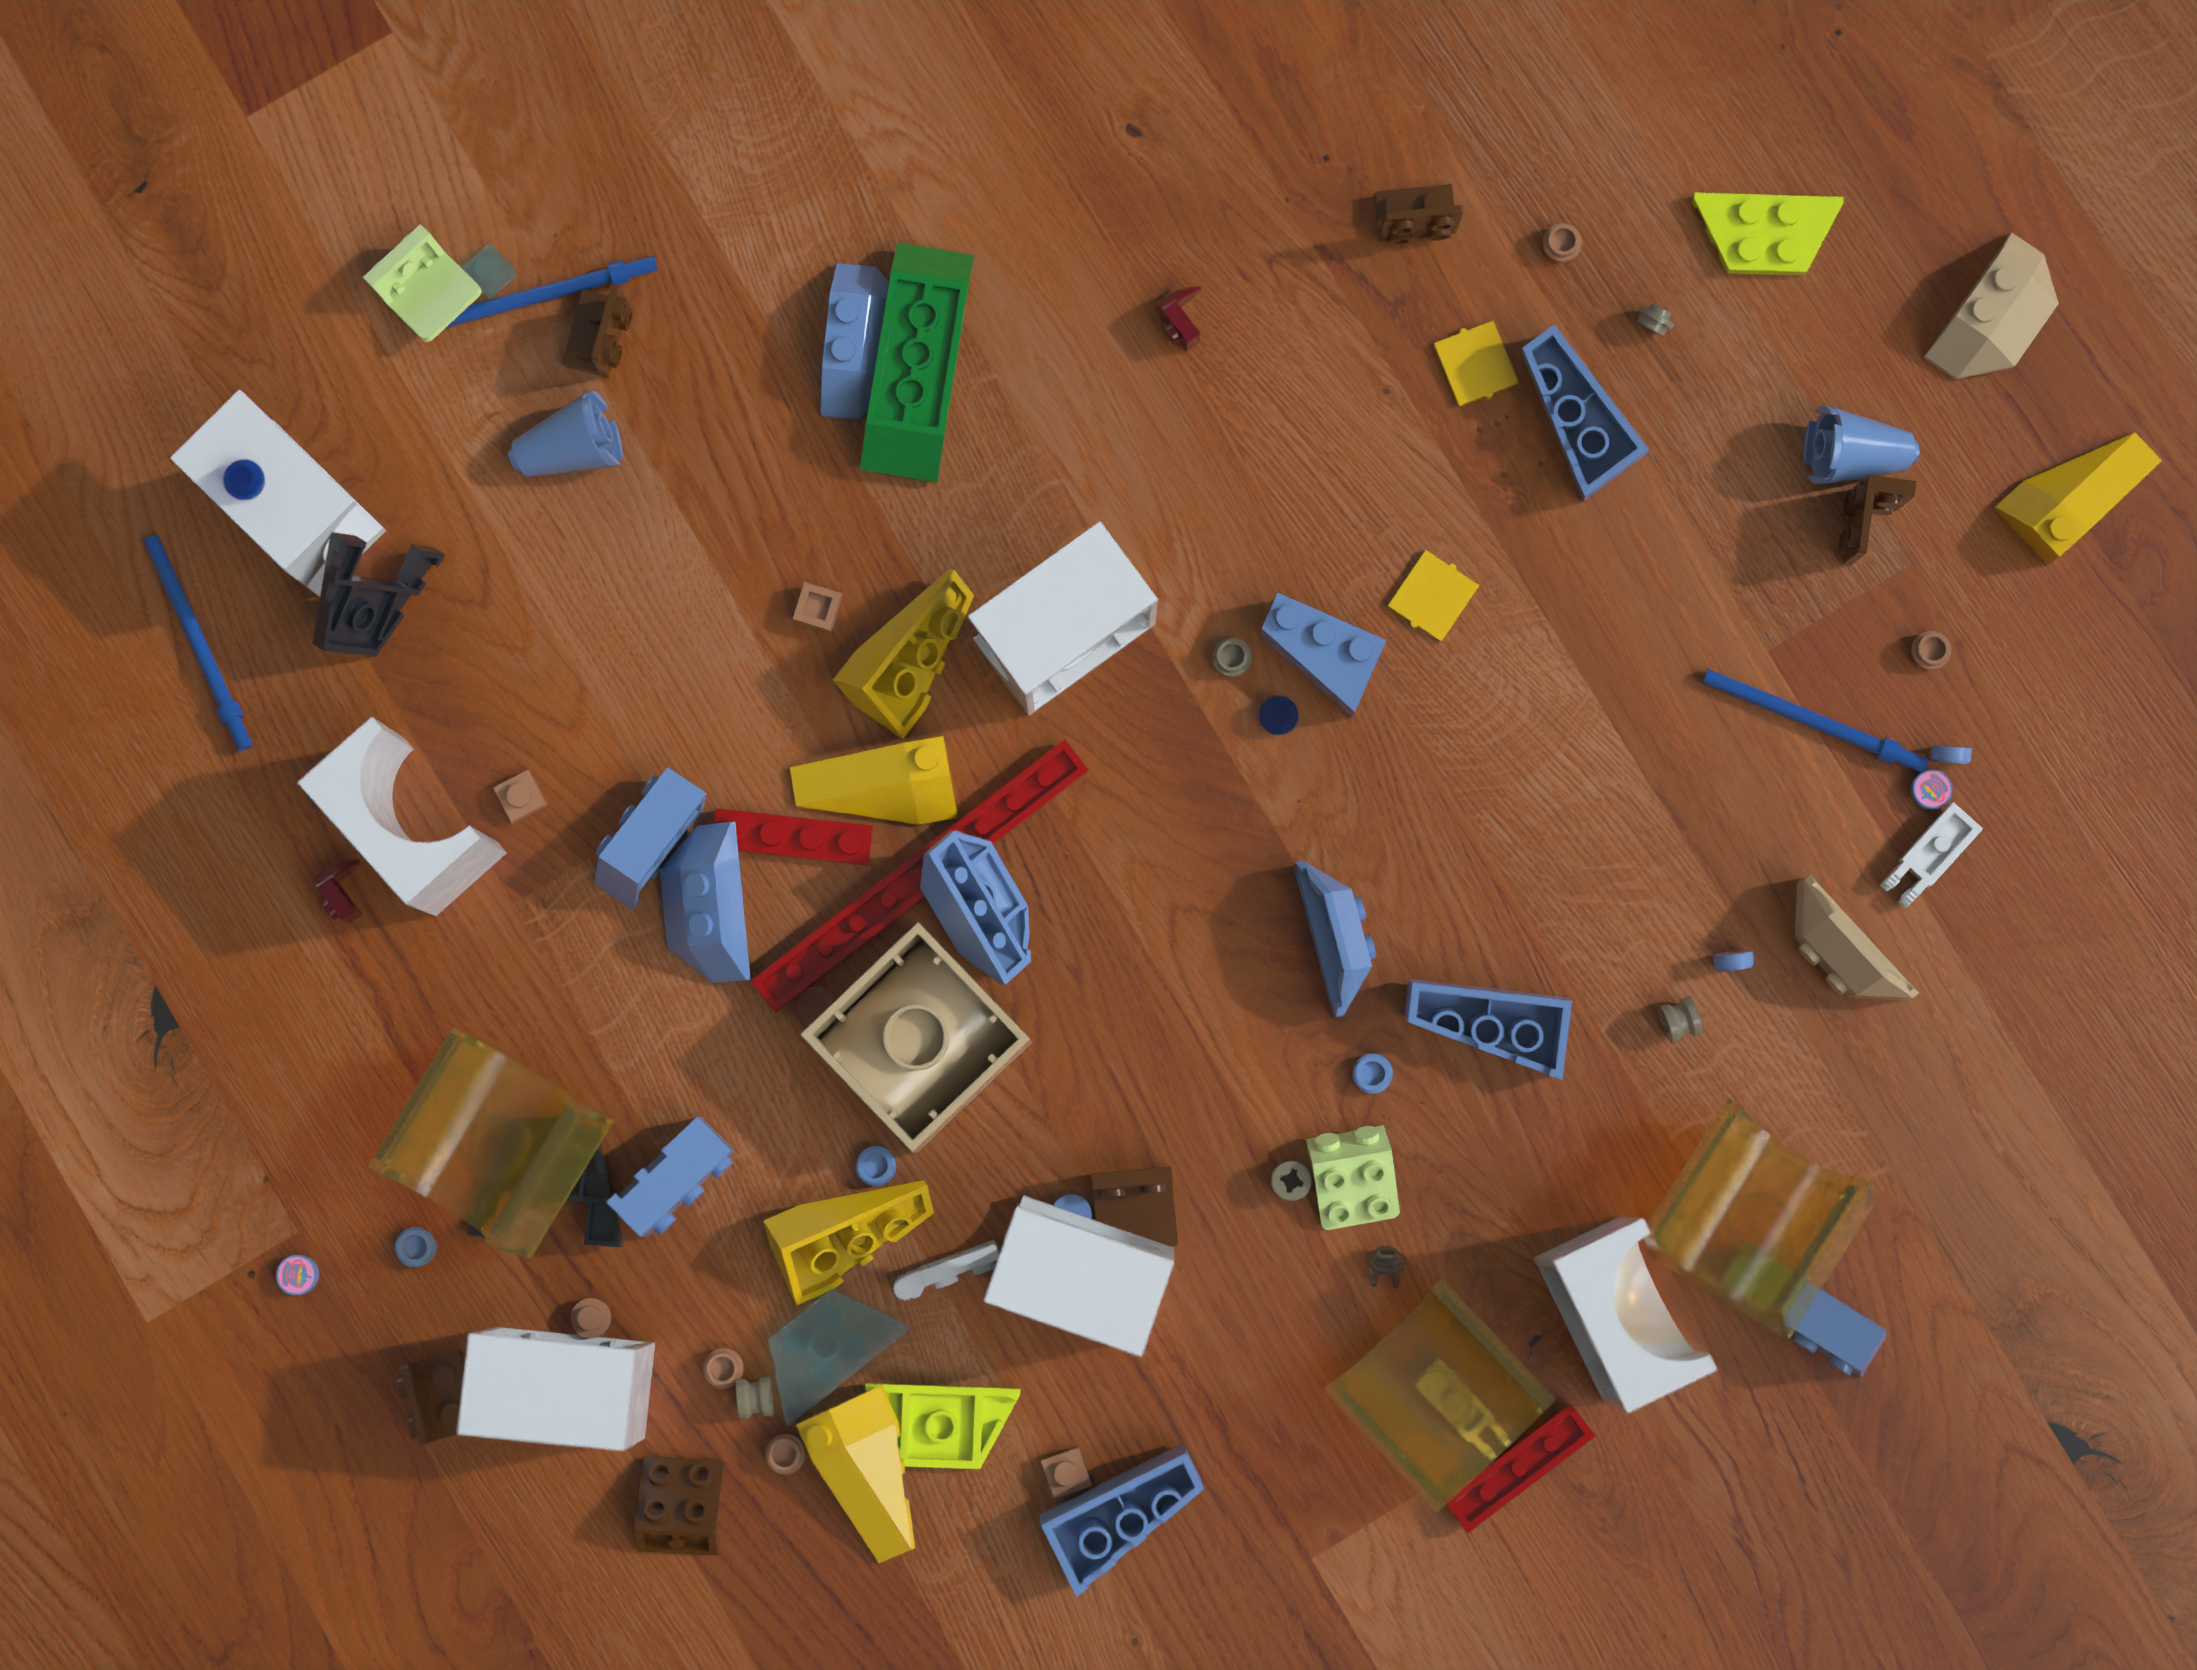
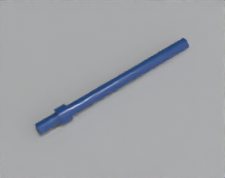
[446,255,658,328]
[144,535,253,752]
[1702,669,1928,773]

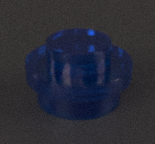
[223,459,265,501]
[1259,696,1299,735]

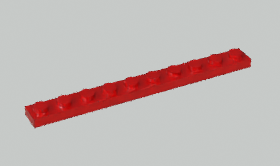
[751,739,1089,1013]

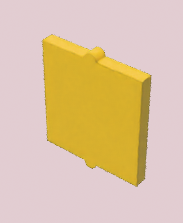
[1433,320,1519,407]
[1387,550,1479,642]

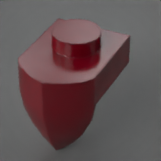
[1155,286,1202,351]
[313,859,362,924]

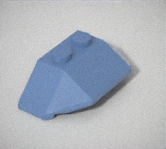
[821,263,889,420]
[660,822,751,983]
[920,831,1031,985]
[1293,861,1376,1018]

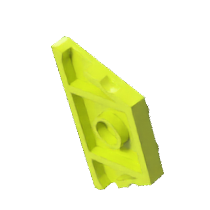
[1692,193,1844,276]
[866,1383,1021,1469]

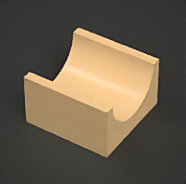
[801,922,1032,1153]

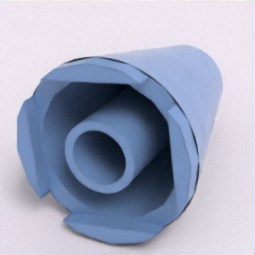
[508,390,623,477]
[1803,405,1919,485]

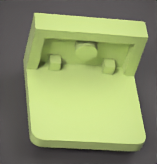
[363,224,482,342]
[1306,1125,1400,1230]

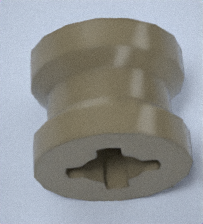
[1658,996,1703,1044]
[1270,1161,1312,1201]
[736,1376,774,1420]

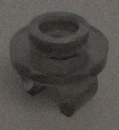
[1366,1246,1407,1288]

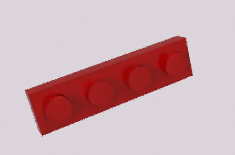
[714,808,874,866]
[1443,1404,1596,1534]

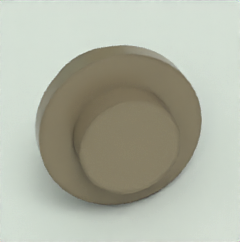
[1636,303,1675,337]
[1212,637,1252,677]

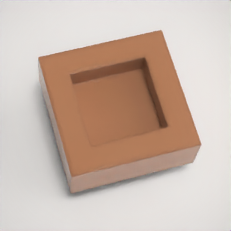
[793,582,843,633]
[493,770,549,824]
[1041,1446,1092,1499]

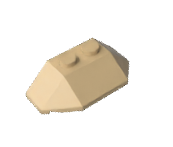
[1924,233,2059,380]
[1795,874,1919,1000]

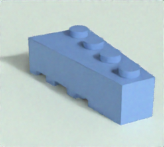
[1521,324,1649,502]
[1404,979,1572,1080]

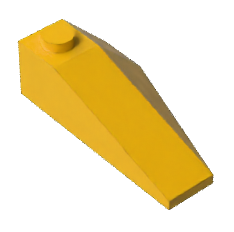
[1994,432,2162,565]
[833,569,974,738]
[790,736,958,825]
[763,1180,934,1306]
[796,1385,915,1563]

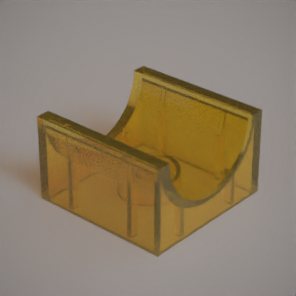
[368,1027,614,1259]
[1644,1098,1874,1340]
[1323,1278,1557,1514]

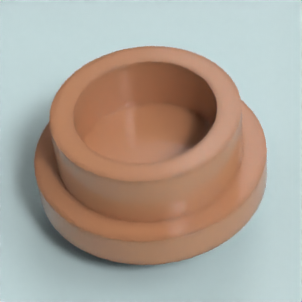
[1543,223,1582,263]
[1911,631,1951,670]
[571,1298,611,1338]
[703,1348,744,1389]
[765,1433,806,1474]

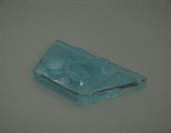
[768,1289,911,1426]

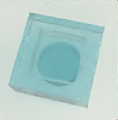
[462,243,518,300]

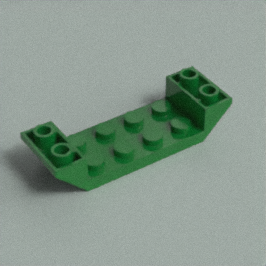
[860,242,974,483]

